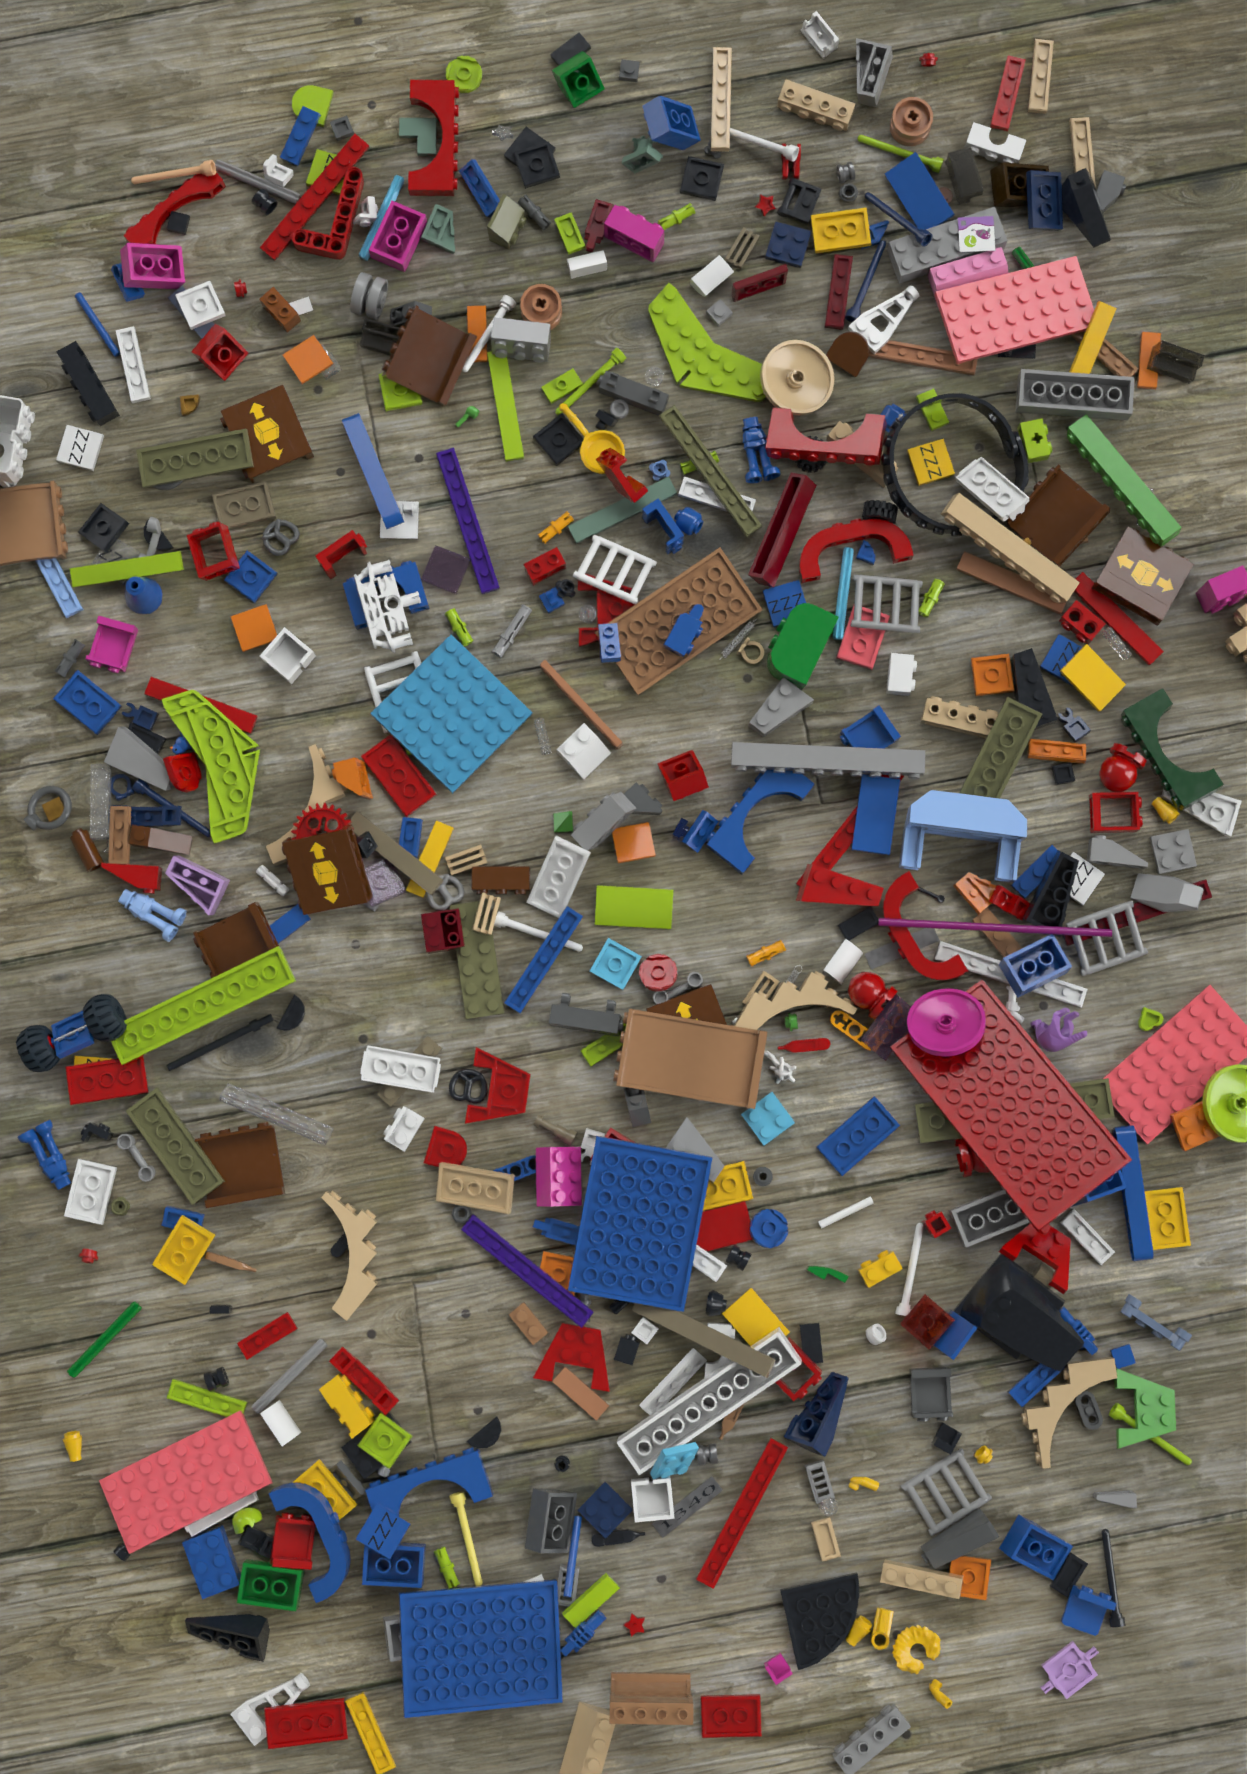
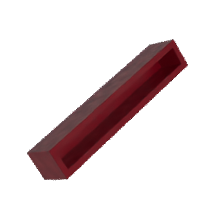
[748,472,817,587]

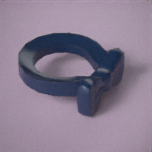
[109,774,135,801]

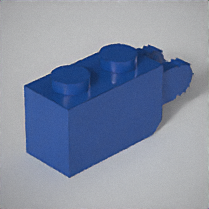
[663,604,704,657]

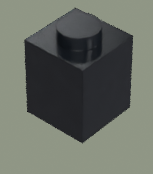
[614,1334,640,1366]

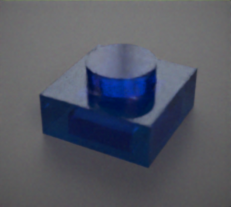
[672,818,690,840]

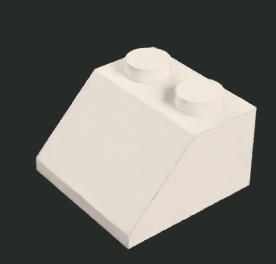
[557,723,611,780]

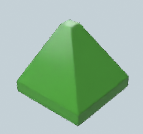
[553,811,573,832]

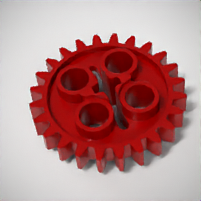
[291,803,354,840]

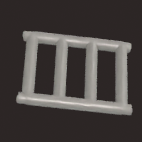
[850,575,923,633]
[1066,901,1148,976]
[901,1448,992,1536]

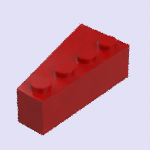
[796,864,884,906]

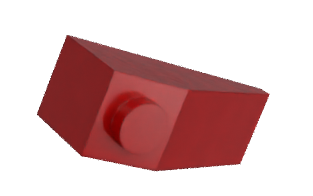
[101,863,162,894]

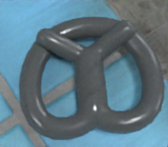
[262,519,300,556]

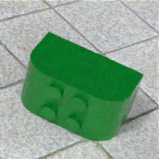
[767,603,839,690]

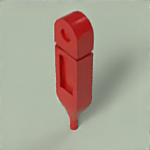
[777,1038,831,1053]

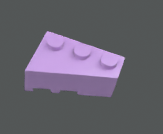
[165,855,230,915]

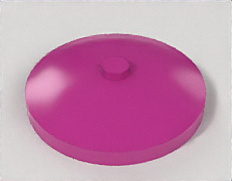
[907,988,986,1056]

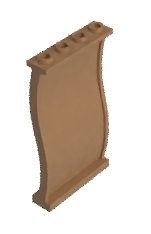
[0,481,68,566]
[613,1009,768,1109]
[609,1672,693,1725]

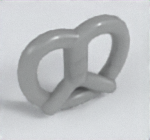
[426,874,464,911]

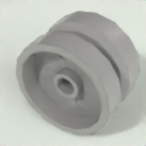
[350,272,388,320]

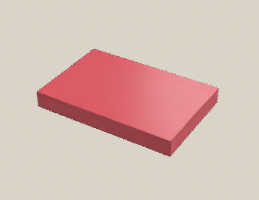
[836,606,890,670]

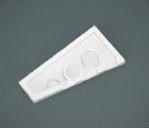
[1161,789,1241,838]

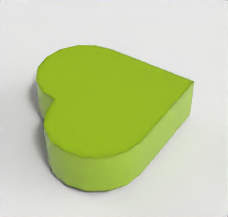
[1138,1007,1163,1031]

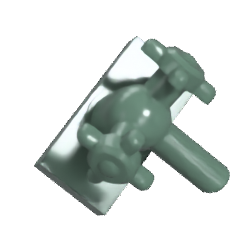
[622,131,663,174]

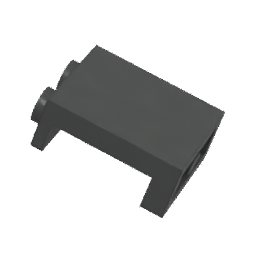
[910,1367,953,1421]

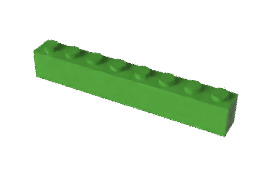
[1067,414,1182,547]

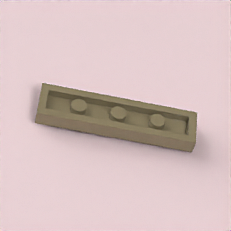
[377,1036,442,1107]

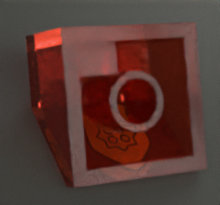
[900,1294,955,1350]

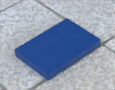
[53,670,122,735]

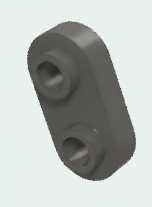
[1074,1390,1103,1430]

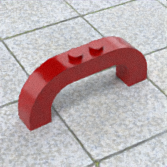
[799,519,914,584]
[883,871,969,981]

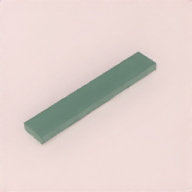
[568,476,677,544]

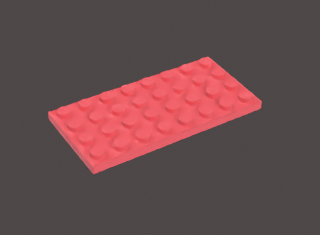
[934,256,1094,364]
[1102,985,1247,1145]
[99,1411,273,1554]

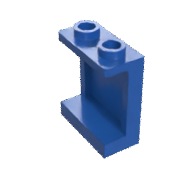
[642,498,684,554]
[840,705,901,749]

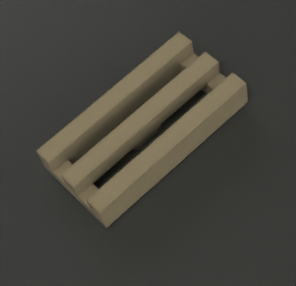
[725,227,760,269]

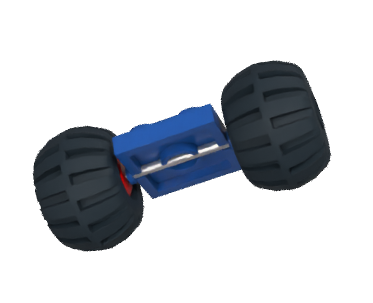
[16,994,127,1072]

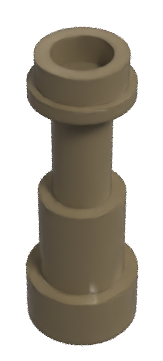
[533,1115,577,1146]

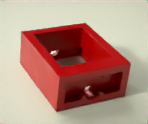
[186,522,240,581]
[1089,792,1143,833]
[775,1337,822,1401]

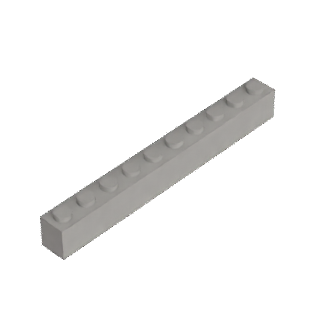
[731,742,925,779]

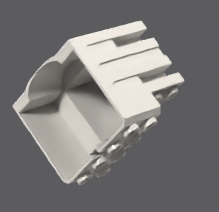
[0,395,35,488]

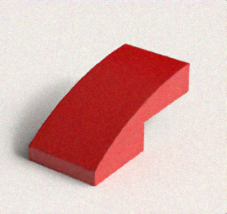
[988,885,1030,921]

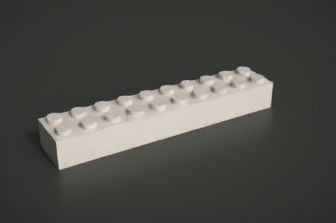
[617,1327,802,1475]

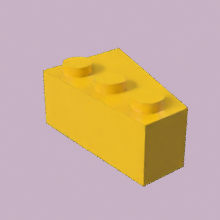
[319,1373,375,1439]

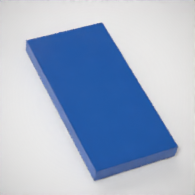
[885,152,955,230]
[851,774,900,856]
[817,1096,900,1176]

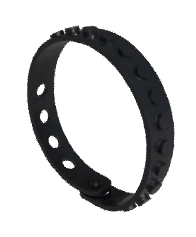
[881,393,1029,537]

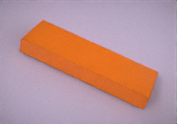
[467,305,488,362]
[1137,332,1161,390]
[1028,739,1086,764]

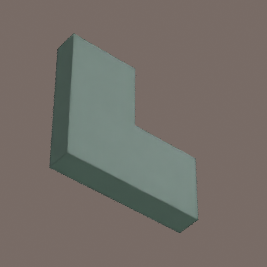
[399,118,437,156]

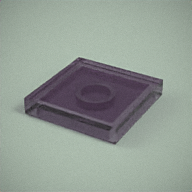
[421,545,471,595]
[365,859,406,908]

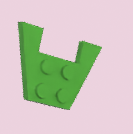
[1115,1368,1176,1449]

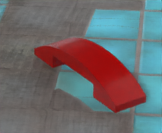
[329,1346,400,1415]

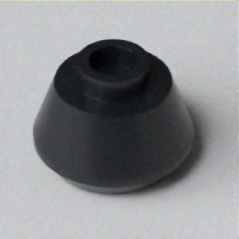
[706,1290,727,1317]

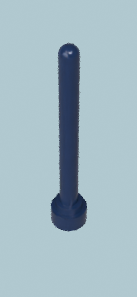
[865,192,933,247]
[845,240,886,322]
[132,779,211,837]

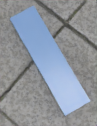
[36,558,84,618]

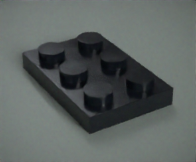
[341,1412,412,1479]

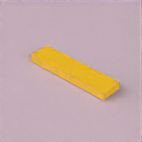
[1069,301,1117,374]
[406,821,454,898]
[345,1692,396,1774]

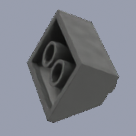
[525,1488,577,1553]

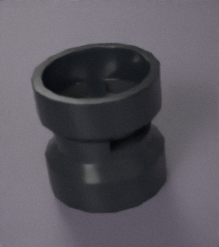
[251,189,278,216]
[725,1245,752,1271]
[204,1367,229,1392]

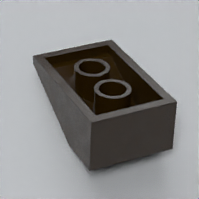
[990,162,1049,208]

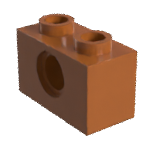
[259,287,301,333]

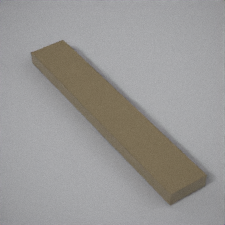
[349,811,444,895]

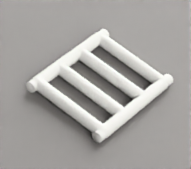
[573,534,657,604]
[364,651,421,733]

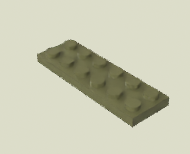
[136,429,254,488]
[959,697,1042,799]
[450,900,505,1019]
[126,1088,225,1205]

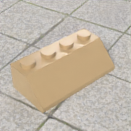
[559,1701,615,1774]

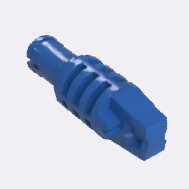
[1059,1306,1098,1355]
[560,1610,606,1657]

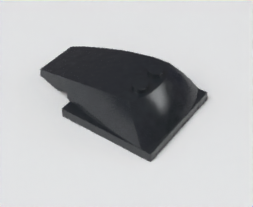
[954,1254,1084,1371]

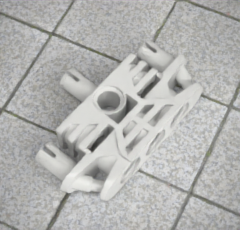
[354,560,421,653]

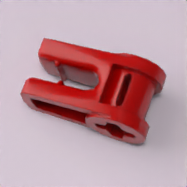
[781,143,801,180]

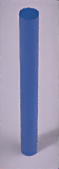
[75,292,121,357]
[563,1516,582,1598]

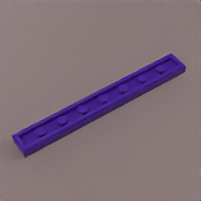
[436,447,500,594]
[461,1214,594,1328]

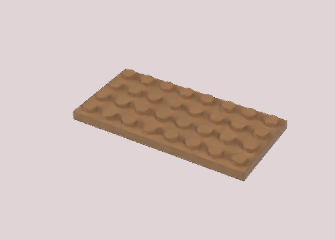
[595,547,762,696]

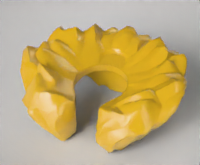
[892,1625,941,1675]

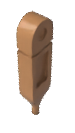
[205,1251,257,1272]
[719,1403,745,1440]

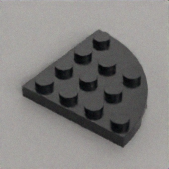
[780,1572,860,1670]

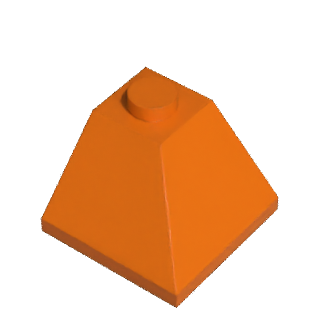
[332,757,373,800]

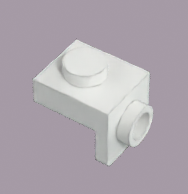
[263,154,294,187]
[353,196,378,227]

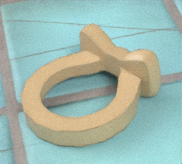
[737,637,764,664]

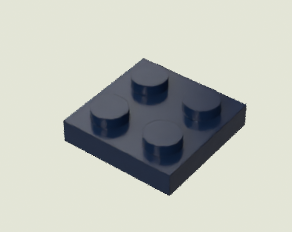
[765,221,811,268]
[578,1482,633,1539]

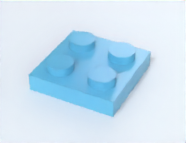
[589,938,642,990]
[741,1092,795,1146]
[650,1442,699,1479]

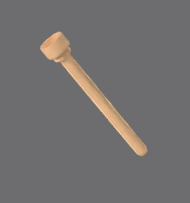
[131,160,216,184]

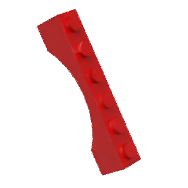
[123,172,226,244]

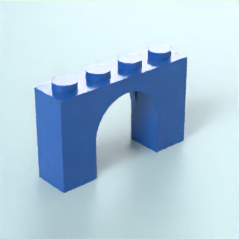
[343,561,430,630]

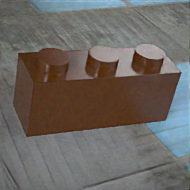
[472,866,530,895]

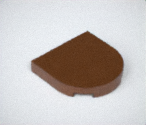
[826,332,870,377]

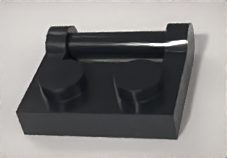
[777,178,821,225]

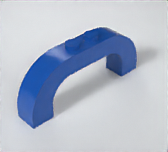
[269,1482,351,1603]

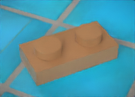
[509,1302,548,1345]

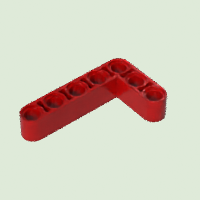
[291,167,364,260]

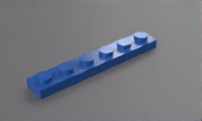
[504,906,583,1013]

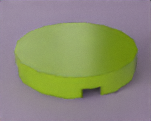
[446,56,482,93]

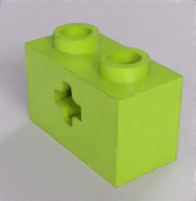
[1017,418,1052,464]

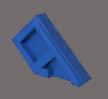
[861,220,889,250]

